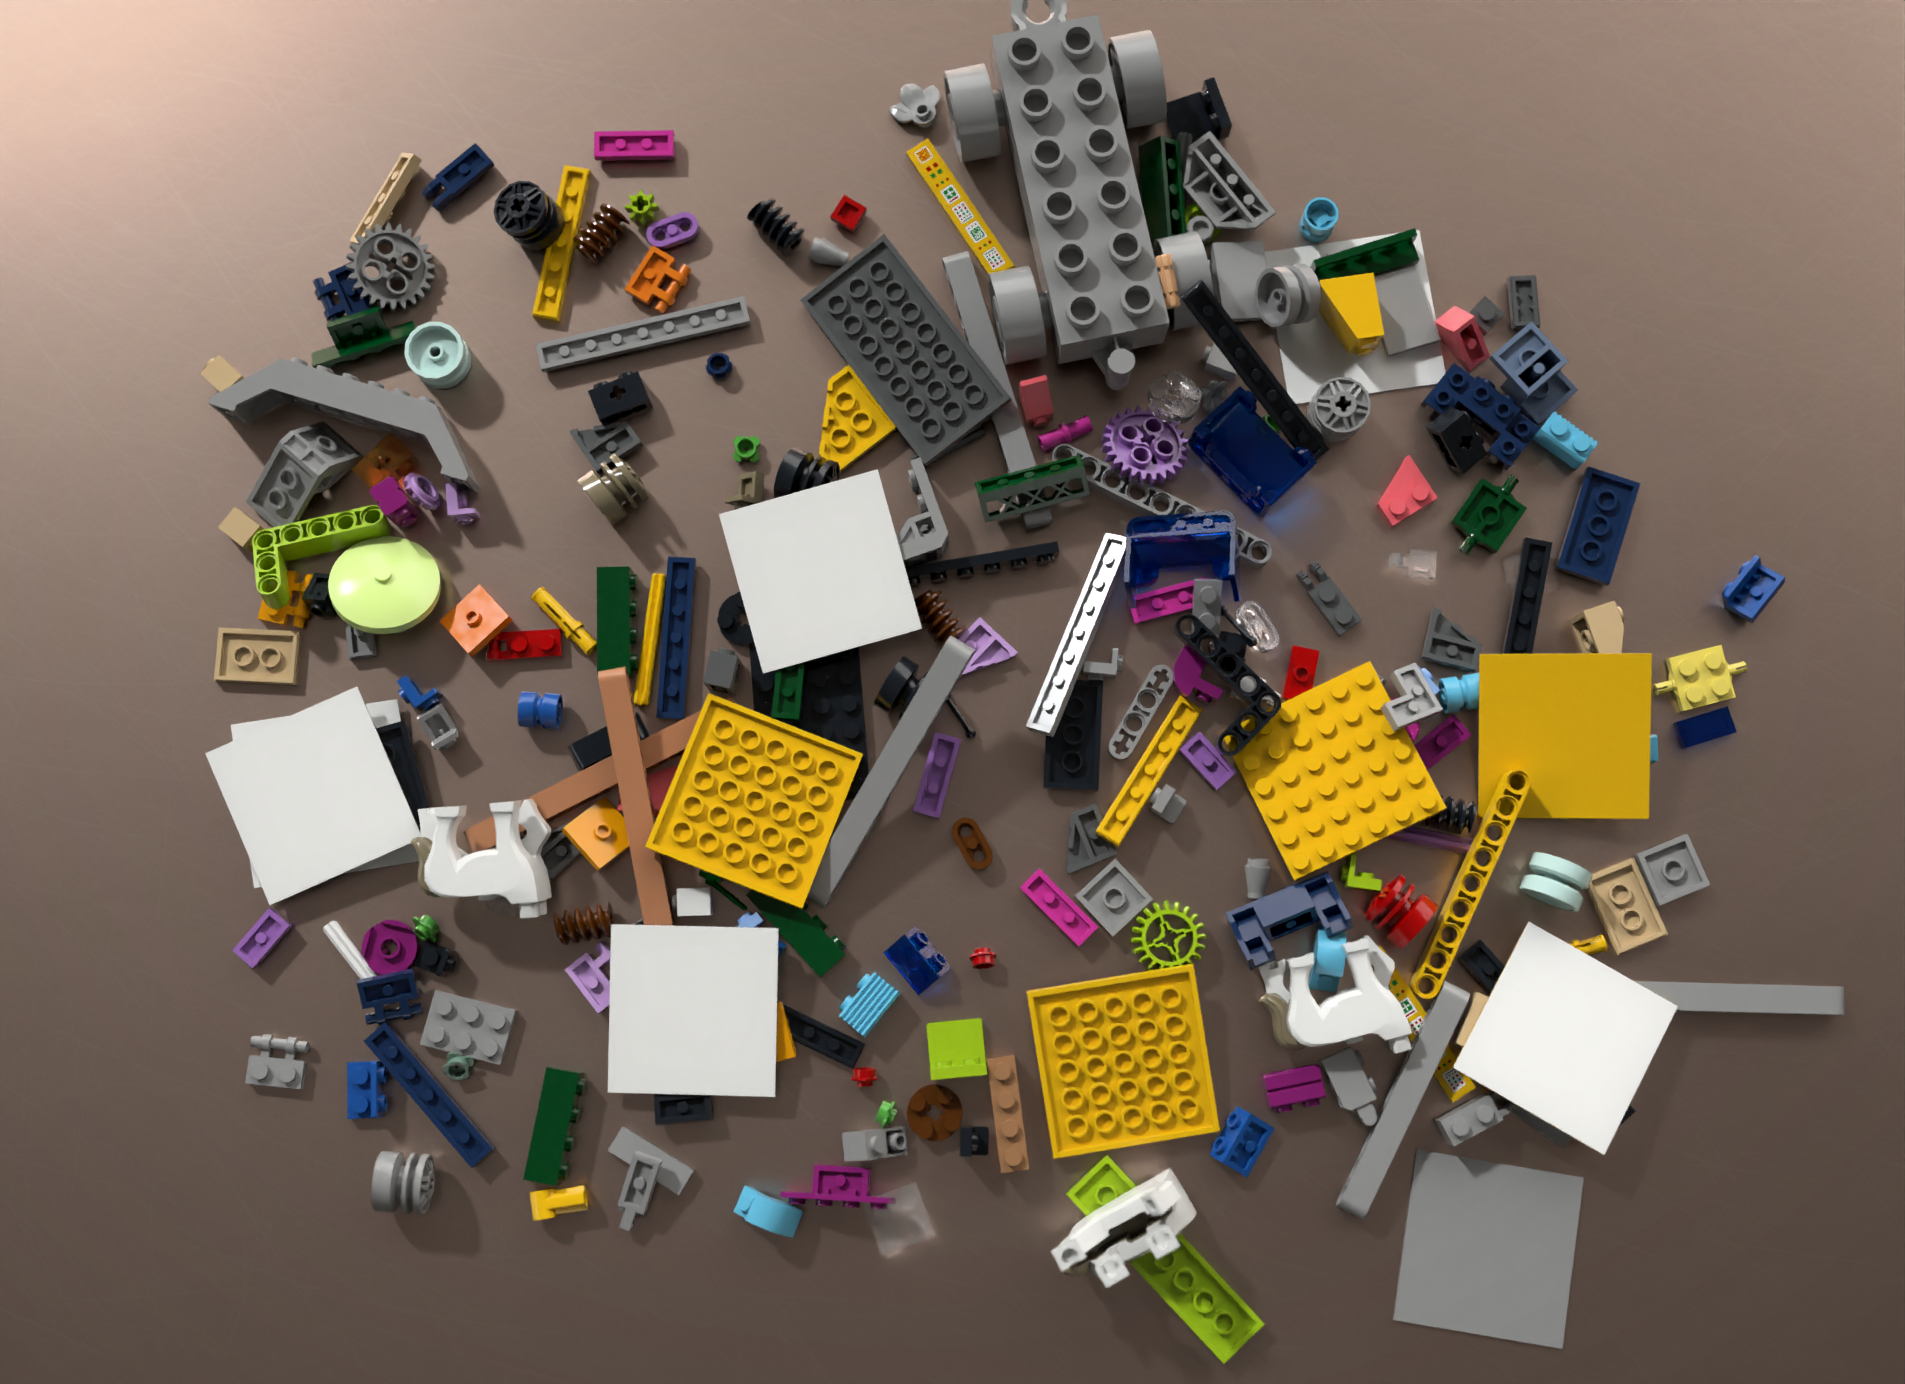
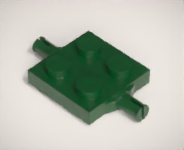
[1450,475,1527,556]

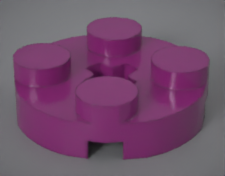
[362,920,420,975]

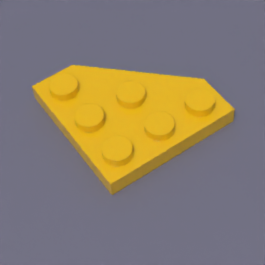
[819,364,897,473]

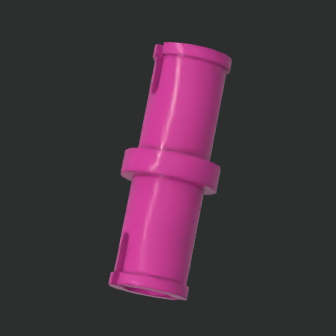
[1037,415,1093,452]

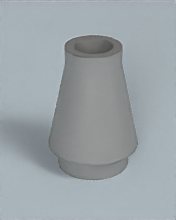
[808,237,849,267]
[1244,858,1272,899]

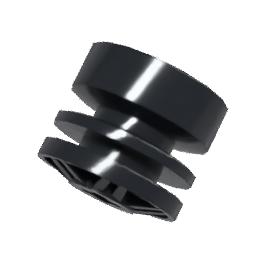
[494,181,565,250]
[774,448,840,498]
[874,656,929,721]

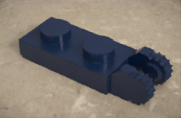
[422,143,494,211]

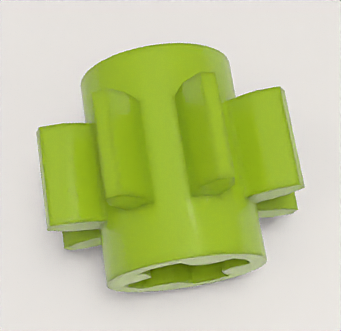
[625,190,659,226]

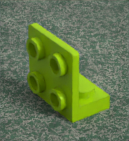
[926,1018,987,1080]

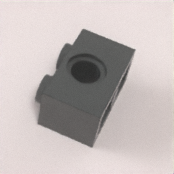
[703,648,743,696]

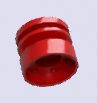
[1363,874,1438,949]

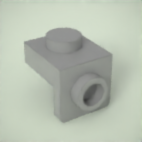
[1082,648,1123,682]
[417,703,459,750]
[1149,784,1186,824]

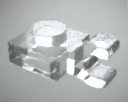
[1387,548,1437,580]

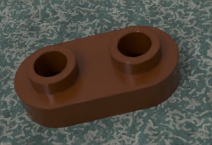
[952,818,993,870]

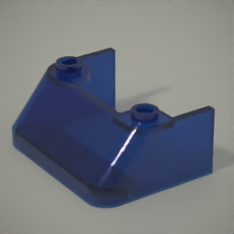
[1124,510,1240,609]

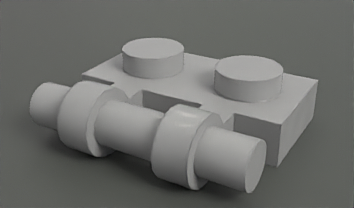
[245,1034,309,1089]

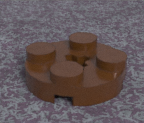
[907,1084,963,1141]

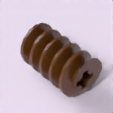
[573,203,630,265]
[914,590,966,650]
[553,902,615,945]

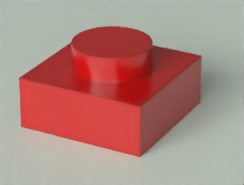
[830,195,867,233]

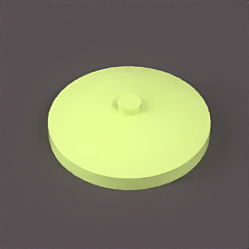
[328,536,441,634]

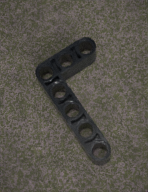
[1174,614,1281,757]

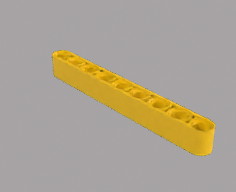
[1410,770,1531,999]

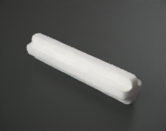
[323,921,378,979]

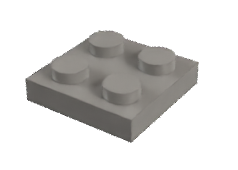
[1634,834,1710,906]
[1074,859,1153,937]

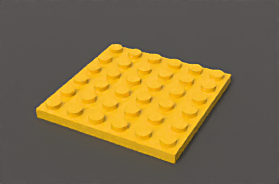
[1221,661,1446,881]
[645,693,863,909]
[1026,964,1220,1159]

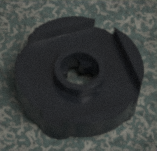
[717,592,755,647]

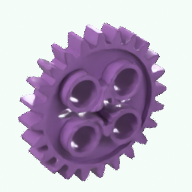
[1101,405,1189,486]

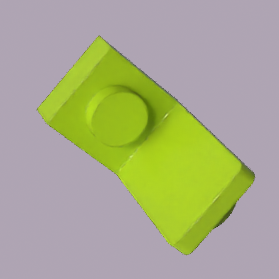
[1340,852,1382,892]

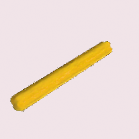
[633,573,667,706]

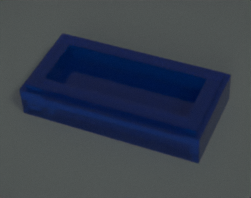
[1673,706,1737,749]

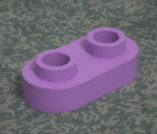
[646,212,699,250]

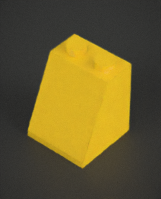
[1319,273,1384,356]

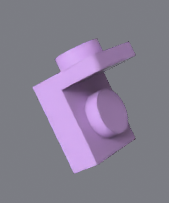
[446,483,480,524]

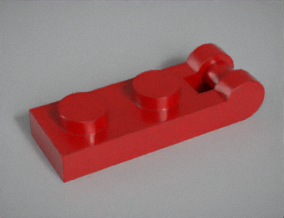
[485,629,563,661]

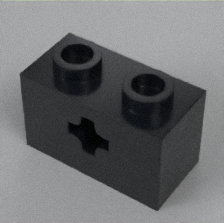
[588,371,653,426]
[1426,407,1487,474]

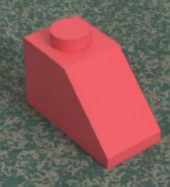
[1434,306,1490,372]
[1019,375,1054,428]

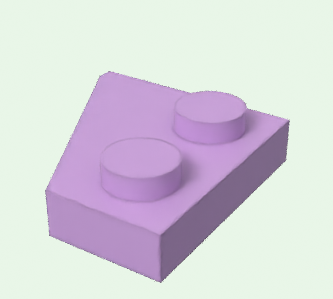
[958,617,1018,676]

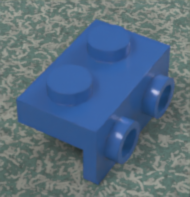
[1722,555,1785,623]

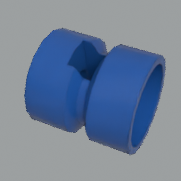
[517,691,563,729]

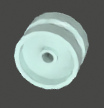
[404,322,471,389]
[1519,852,1593,912]

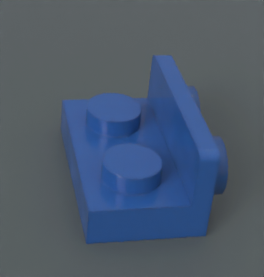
[347,1061,388,1119]
[1210,1107,1275,1177]

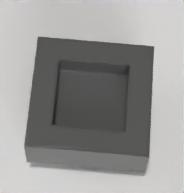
[1469,296,1505,335]

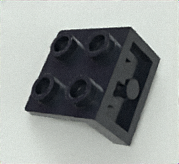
[1166,77,1232,144]

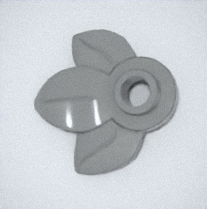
[889,84,940,128]

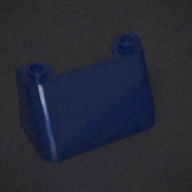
[1188,386,1317,518]

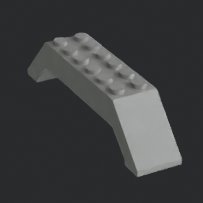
[208,358,480,494]

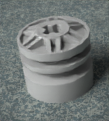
[1307,377,1371,442]
[371,1151,435,1215]

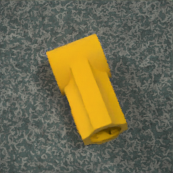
[530,1185,588,1221]

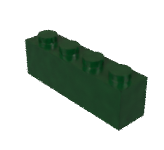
[1138,136,1186,249]
[597,566,638,678]
[746,890,847,978]
[523,1066,587,1186]

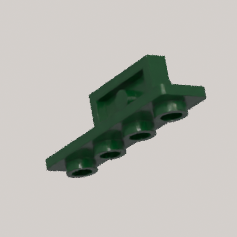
[312,306,416,368]

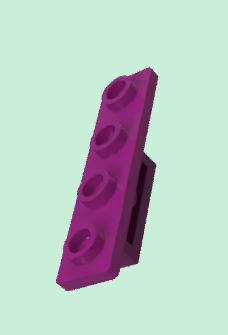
[780,1165,896,1210]

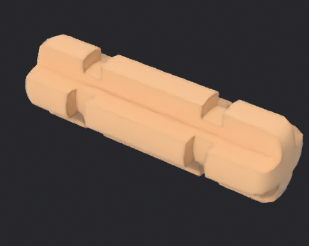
[1155,254,1180,309]

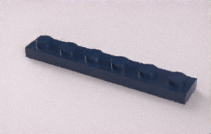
[656,556,696,720]
[364,1023,495,1168]

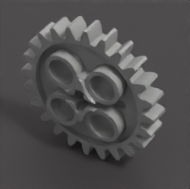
[345,223,435,311]

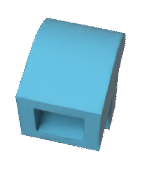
[1308,924,1346,992]
[734,1185,803,1238]

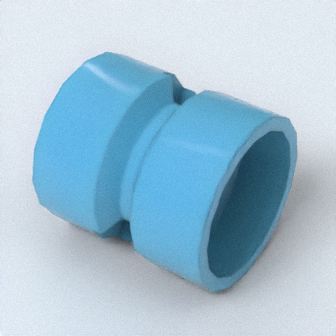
[1299,197,1339,243]
[1438,673,1479,714]

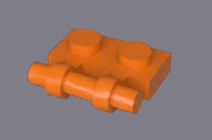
[624,245,691,314]

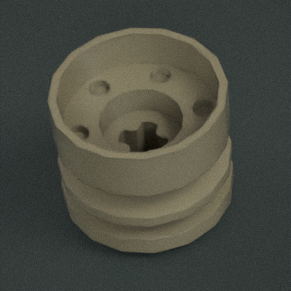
[577,453,649,526]

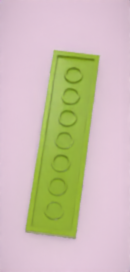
[1066,1154,1264,1364]

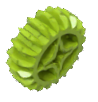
[1131,901,1206,971]

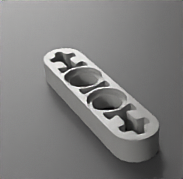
[1108,665,1173,761]

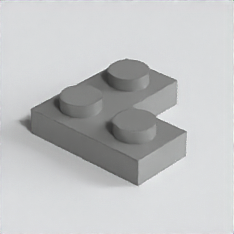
[1381,662,1443,732]

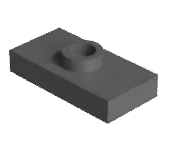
[1507,275,1540,331]

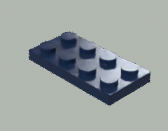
[1555,466,1640,586]

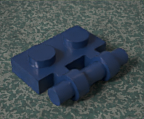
[313,262,374,321]
[357,968,423,1026]

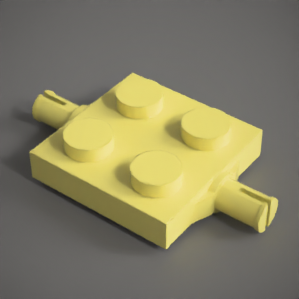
[1653,645,1747,711]

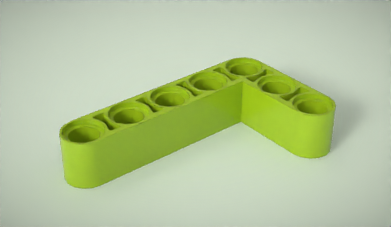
[252,505,391,609]

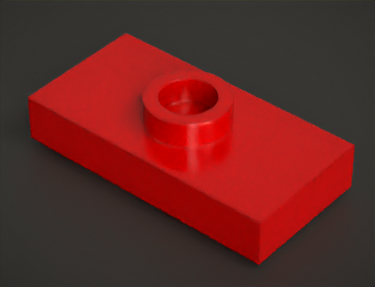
[1281,645,1320,700]

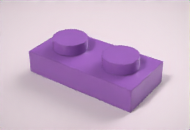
[1179,731,1237,791]
[232,908,292,969]

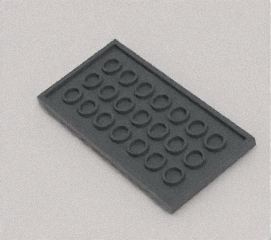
[800,234,1012,466]

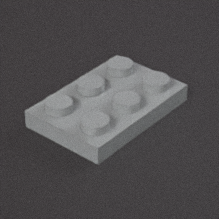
[420,990,517,1065]

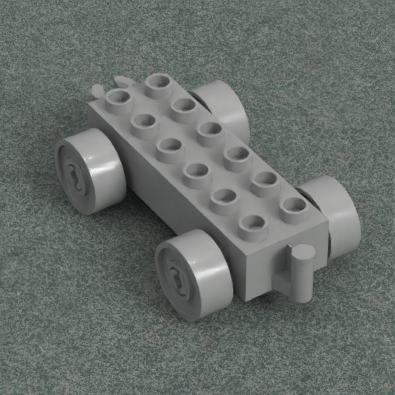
[943,0,1214,390]

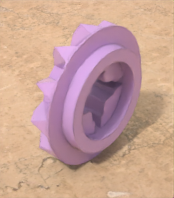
[403,473,440,510]

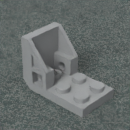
[246,421,362,527]
[897,457,949,567]

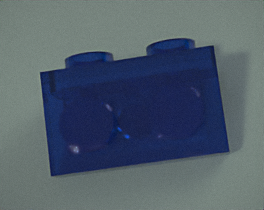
[884,926,951,996]

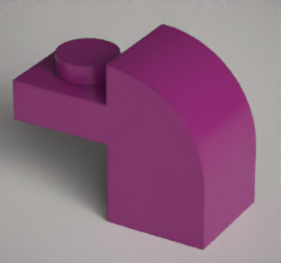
[1172,646,1223,704]

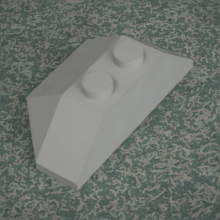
[1183,131,1276,230]

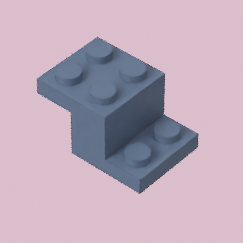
[1489,321,1578,426]

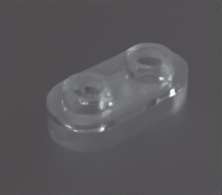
[1236,601,1279,653]

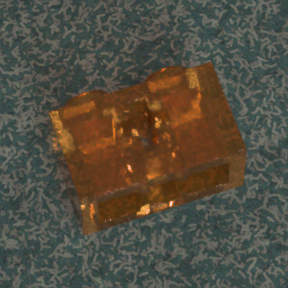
[352,432,419,489]

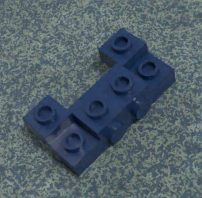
[1421,363,1540,470]
[1225,871,1354,970]

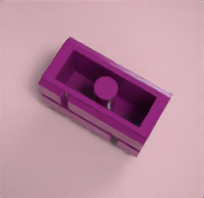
[369,477,420,527]
[1261,1064,1326,1113]

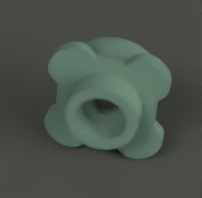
[442,1052,474,1080]

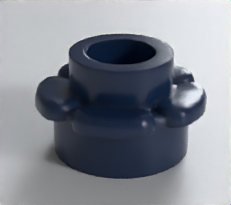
[706,353,732,379]

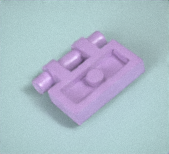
[565,940,611,1014]

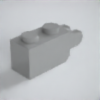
[1317,1047,1378,1126]
[1433,1092,1519,1147]

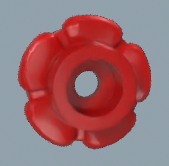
[969,948,997,969]
[851,1067,878,1087]

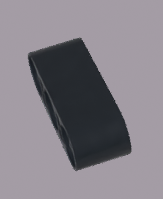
[567,712,650,772]

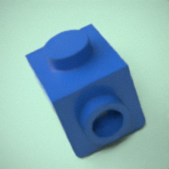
[397,675,443,711]

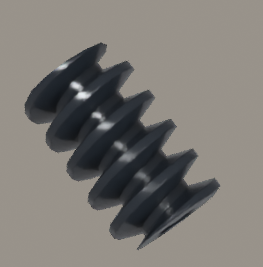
[747,198,805,257]
[1416,793,1477,834]

